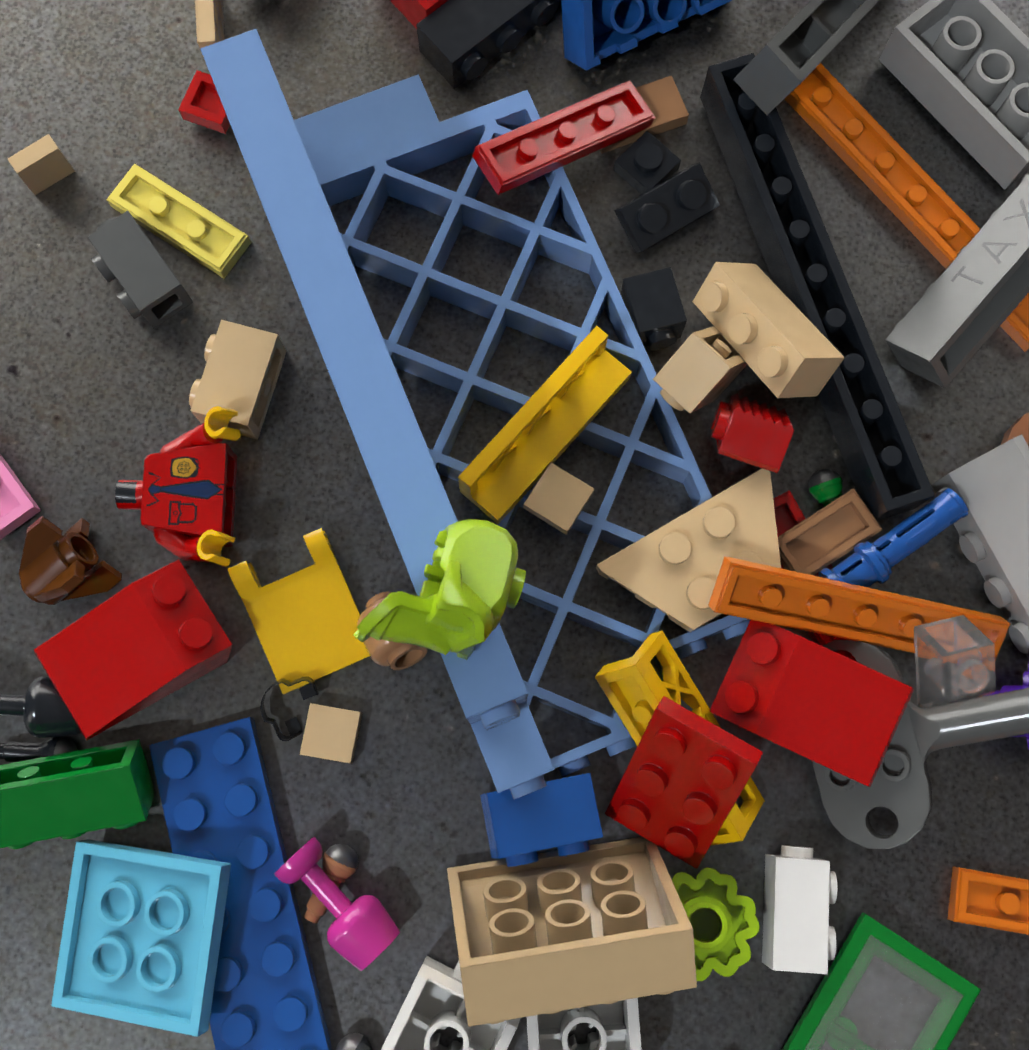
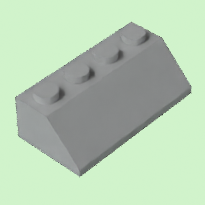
[932,434,1029,659]

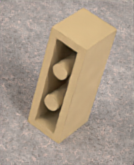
[692,262,845,398]

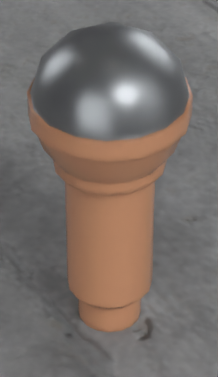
[304,844,359,924]

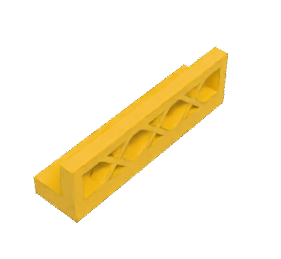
[458,326,632,524]
[595,630,765,846]

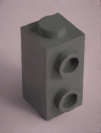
[87,211,193,329]

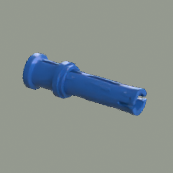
[818,488,969,587]

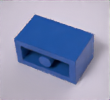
[480,773,603,867]

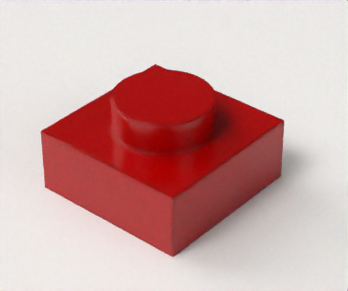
[178,70,230,134]

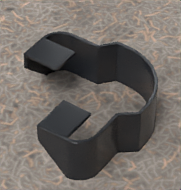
[260,677,319,741]

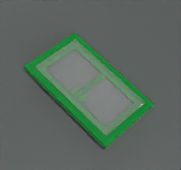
[782,912,981,1050]

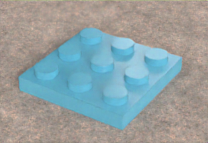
[51,839,231,1037]

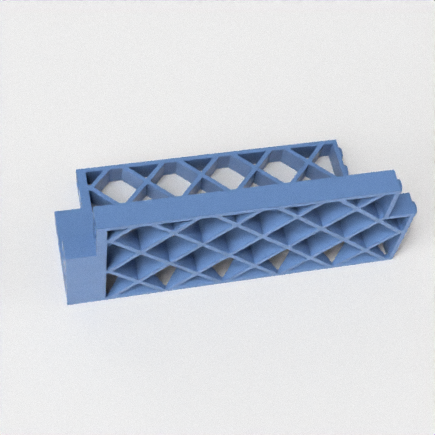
[200,29,750,800]

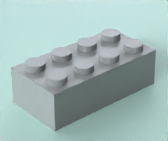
[878,0,1029,190]

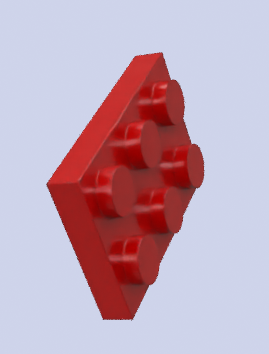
[605,696,763,869]

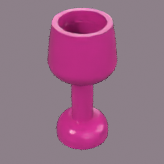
[274,836,400,971]

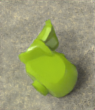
[353,519,526,660]

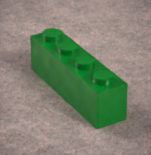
[0,739,155,849]

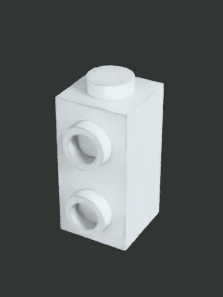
[762,845,838,975]

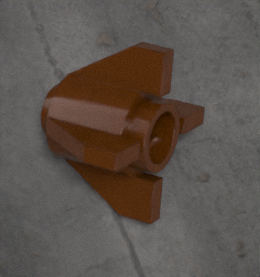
[19,516,122,605]

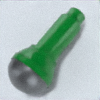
[808,469,843,507]

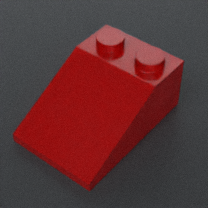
[34,559,232,741]
[709,620,914,787]

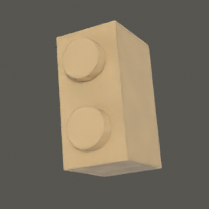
[189,319,287,440]
[653,326,747,414]

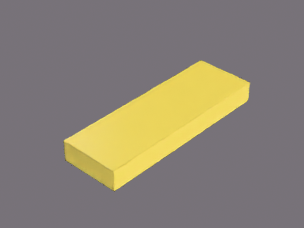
[106,164,252,279]

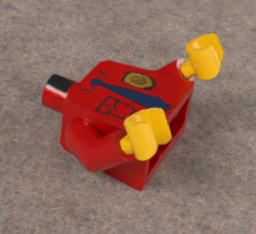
[115,406,241,567]

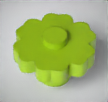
[672,867,760,981]

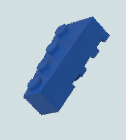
[561,0,732,71]

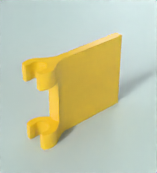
[228,528,370,695]

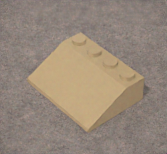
[447,837,697,1027]

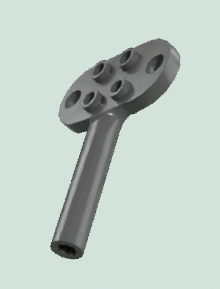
[812,639,1029,849]

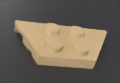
[596,468,781,633]

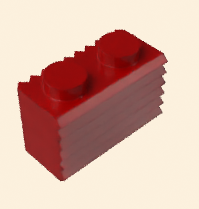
[711,393,794,473]

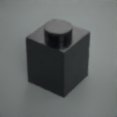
[620,267,687,350]

